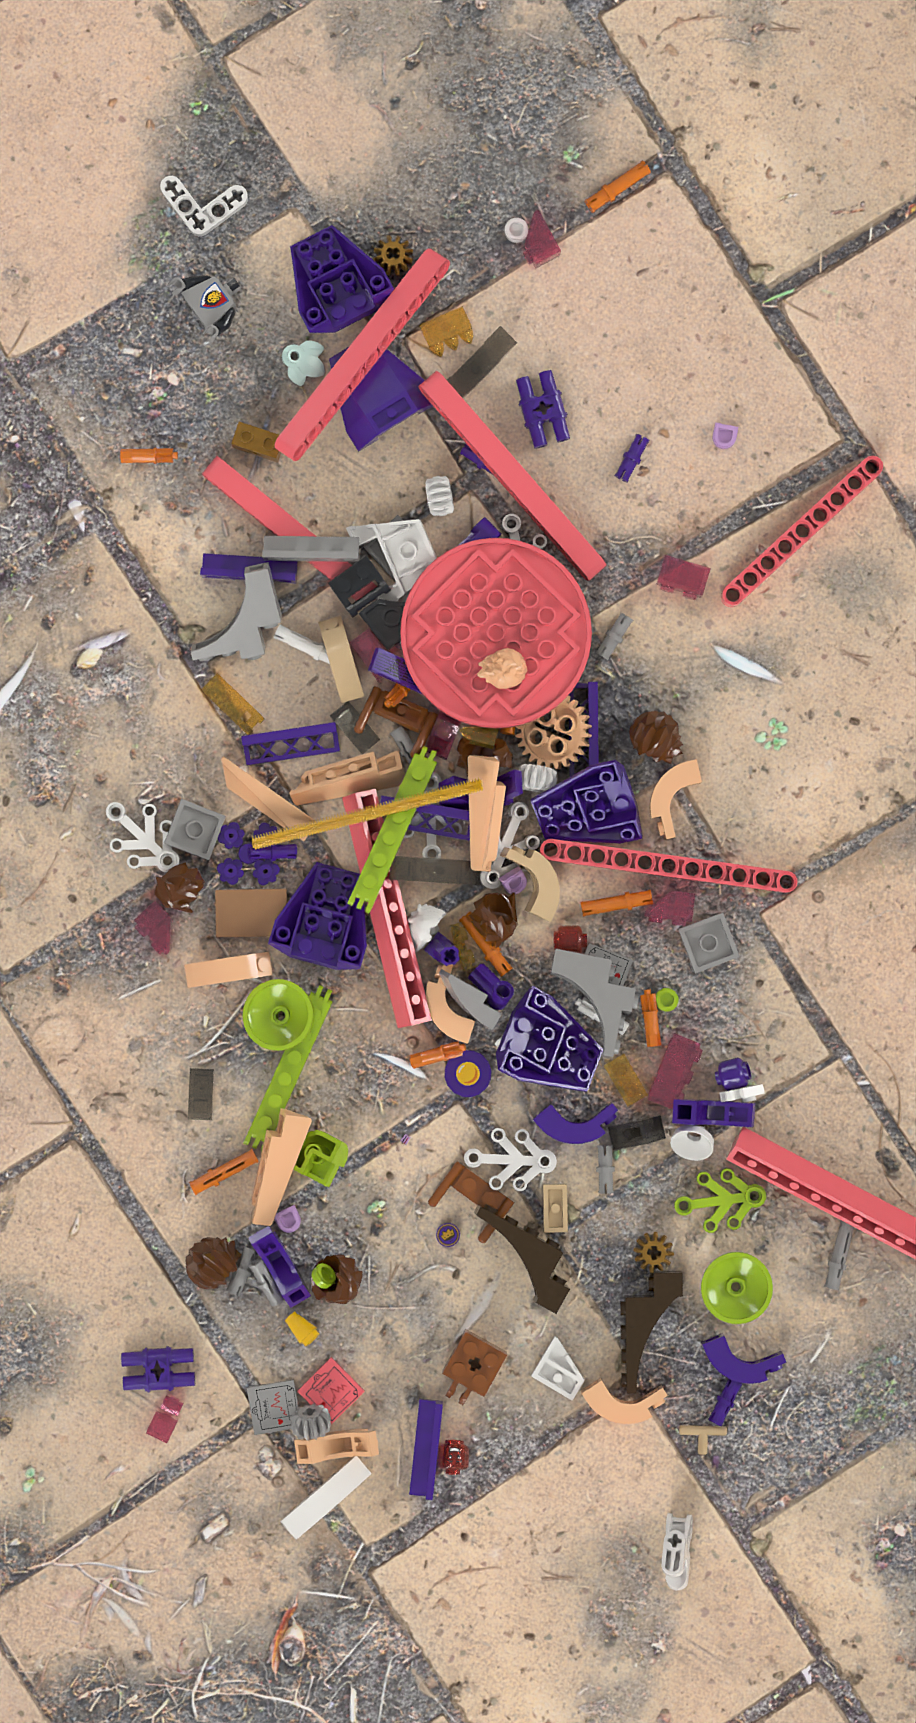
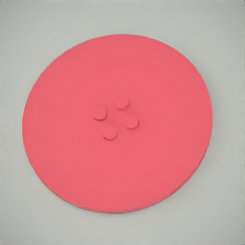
[400,538,592,729]

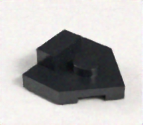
[359,599,406,651]

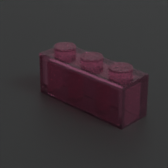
[646,1033,703,1110]

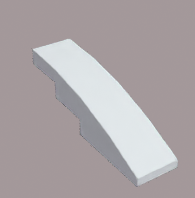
[280,1456,371,1540]

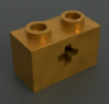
[231,421,281,463]

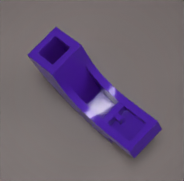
[438,769,523,810]
[672,1099,755,1127]
[532,1102,618,1144]
[248,1226,311,1308]
[701,1333,787,1384]

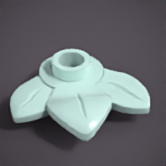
[282,341,325,386]

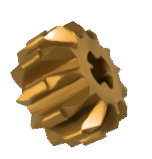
[373,235,413,276]
[633,1231,674,1272]

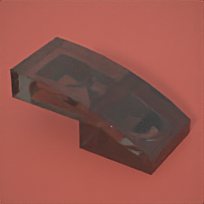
[330,701,380,755]
[188,1068,214,1120]

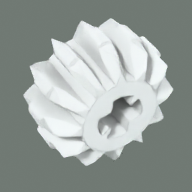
[425,476,454,516]
[519,764,557,793]

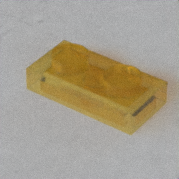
[603,1054,648,1107]

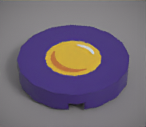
[444,1050,491,1097]

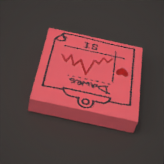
[297,1357,365,1424]

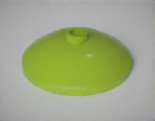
[243,979,314,1051]
[701,1252,773,1324]

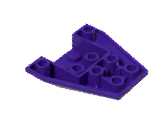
[290,225,394,333]
[329,347,433,452]
[531,760,643,844]
[268,862,367,970]
[496,986,603,1092]

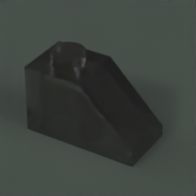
[608,1115,666,1150]

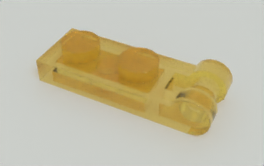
[201,673,265,735]

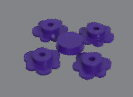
[217,822,280,885]

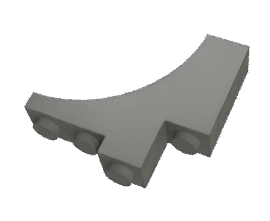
[191,562,282,661]
[550,949,639,1059]

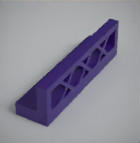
[200,553,298,584]
[569,682,599,777]
[241,722,340,766]
[380,795,470,841]
[409,1398,443,1500]

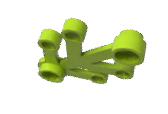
[674,1168,766,1233]

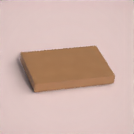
[215,889,287,937]

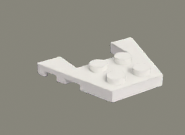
[346,519,437,602]

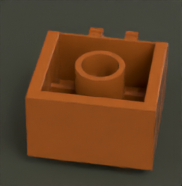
[442,1329,507,1406]

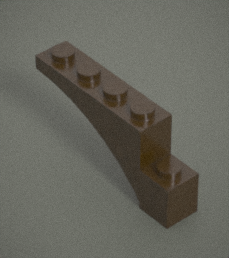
[474,1204,570,1314]
[620,1271,683,1394]

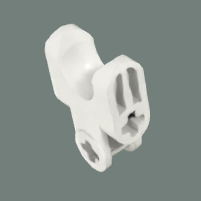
[661,1513,693,1591]

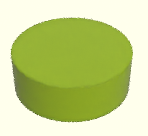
[656,988,679,1012]
[311,1263,336,1289]

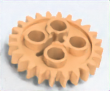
[515,695,592,770]

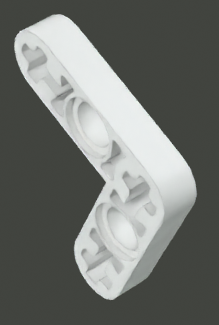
[160,176,248,237]

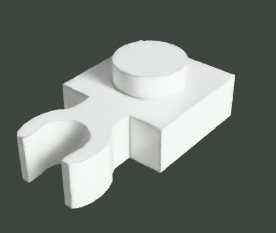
[720,1084,765,1102]

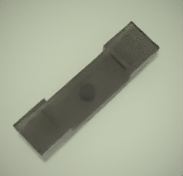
[447,326,517,398]
[389,856,481,885]

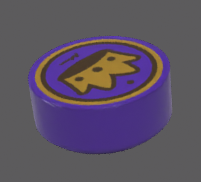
[436,1223,460,1247]

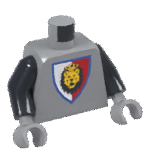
[168,275,241,343]

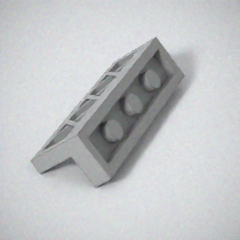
[262,536,359,562]

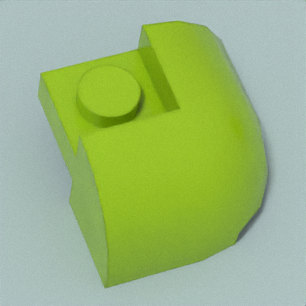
[293,1129,348,1187]

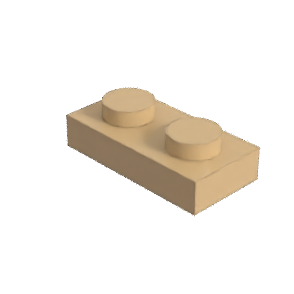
[543,1184,568,1233]

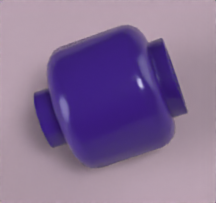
[715,1058,752,1091]

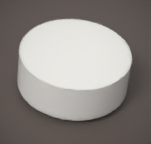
[505,218,528,243]

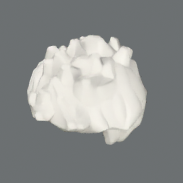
[408,904,446,952]

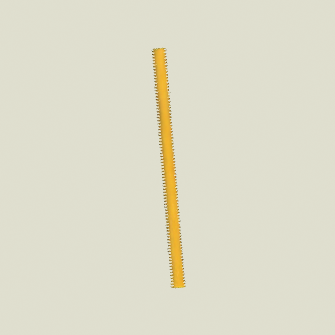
[252,777,483,850]

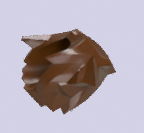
[629,710,683,764]
[456,732,513,777]
[154,862,205,913]
[469,892,518,948]
[185,1237,242,1289]
[310,1255,363,1304]

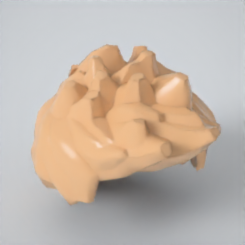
[477,648,528,689]

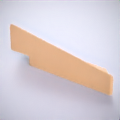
[289,750,406,806]
[468,755,506,872]
[221,756,317,841]
[252,1108,312,1226]

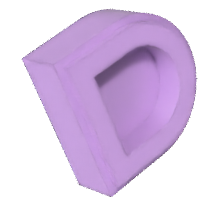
[712,422,739,449]
[499,866,527,894]
[274,1205,301,1233]

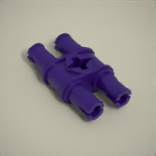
[516,370,570,449]
[121,1346,196,1393]

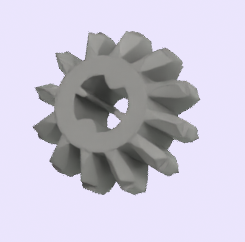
[291,1403,331,1441]

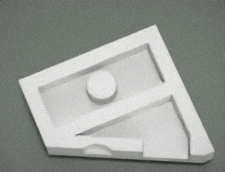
[531,1336,584,1400]

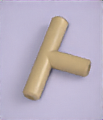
[679,1425,727,1455]

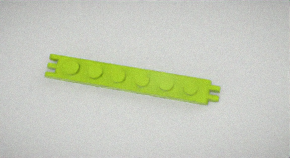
[348,746,437,914]
[243,985,333,1152]

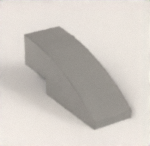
[439,969,502,1031]

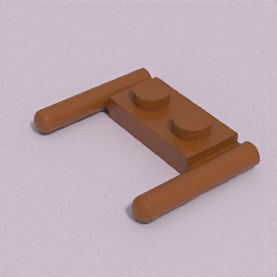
[354,686,438,758]
[428,1161,515,1243]

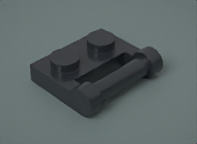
[328,555,391,618]

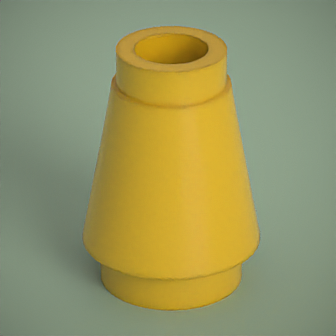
[285,1311,320,1347]

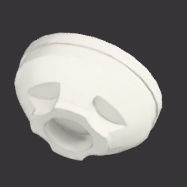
[670,1125,714,1161]

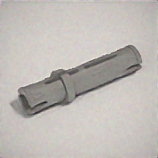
[824,1220,854,1290]

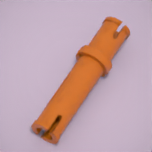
[585,160,651,213]
[581,889,653,917]
[459,911,513,977]
[189,1149,259,1195]

